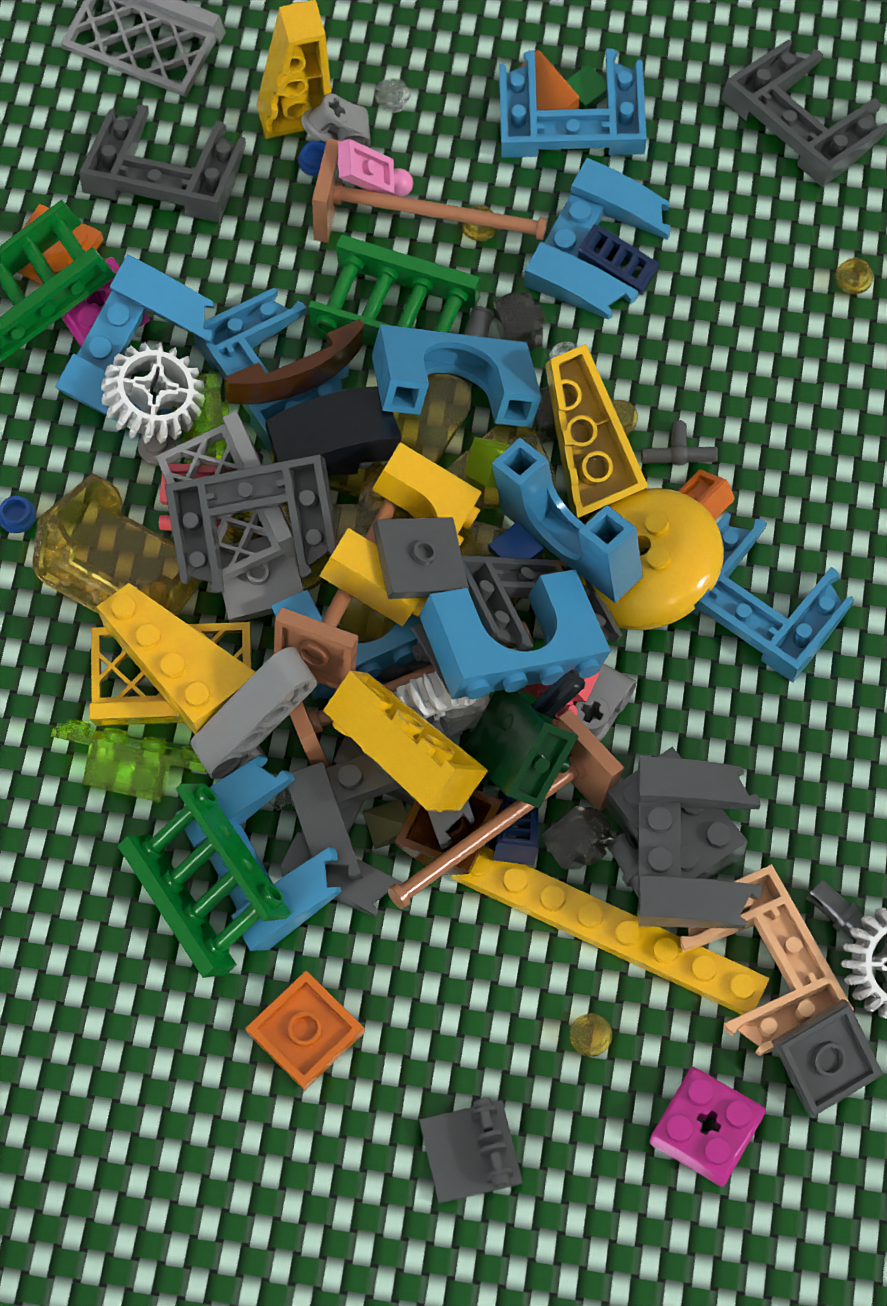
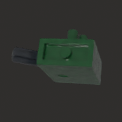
[464,670,585,808]

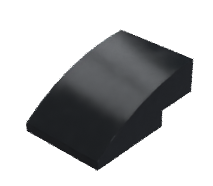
[265,386,402,476]

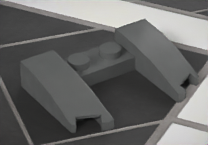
[721,40,887,187]
[79,105,246,223]
[165,454,337,593]
[462,556,622,651]
[288,720,475,880]
[280,736,415,917]
[638,756,762,929]

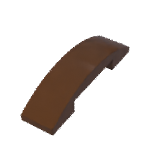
[225,319,364,405]

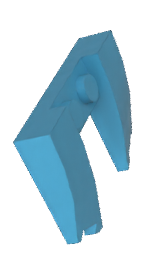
[499,49,646,158]
[525,158,670,320]
[55,254,214,435]
[194,288,349,453]
[692,513,854,683]
[176,756,341,951]

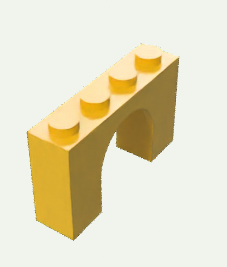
[319,442,482,626]

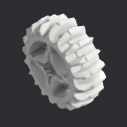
[101,342,205,444]
[393,671,490,739]
[841,908,887,1019]

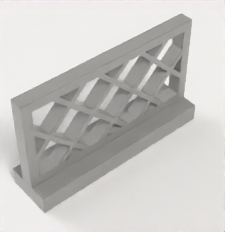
[61,0,226,97]
[156,411,296,585]

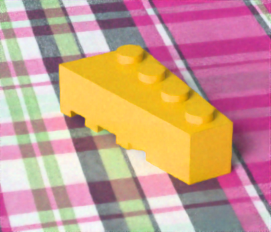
[256,0,331,139]
[545,344,648,518]
[96,583,256,735]
[323,671,488,812]

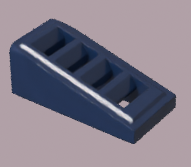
[578,224,660,295]
[493,790,539,865]

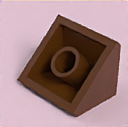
[394,789,504,875]

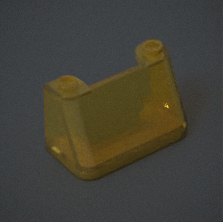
[32,473,203,617]

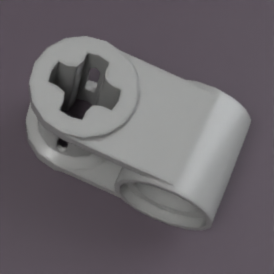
[301,93,371,147]
[575,663,637,741]

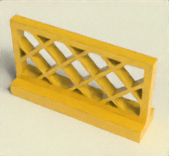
[89,622,252,726]

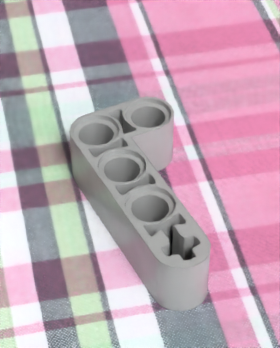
[190,647,318,779]

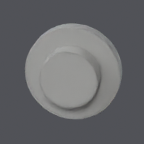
[138,434,176,466]

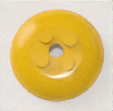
[578,488,724,630]

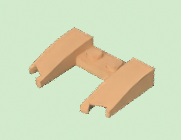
[680,864,854,1056]

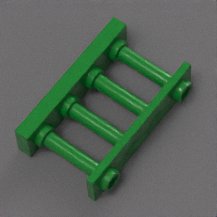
[0,199,116,363]
[309,234,480,345]
[118,783,291,978]

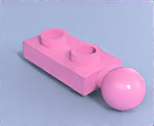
[337,139,413,197]

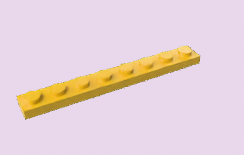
[451,845,770,1015]

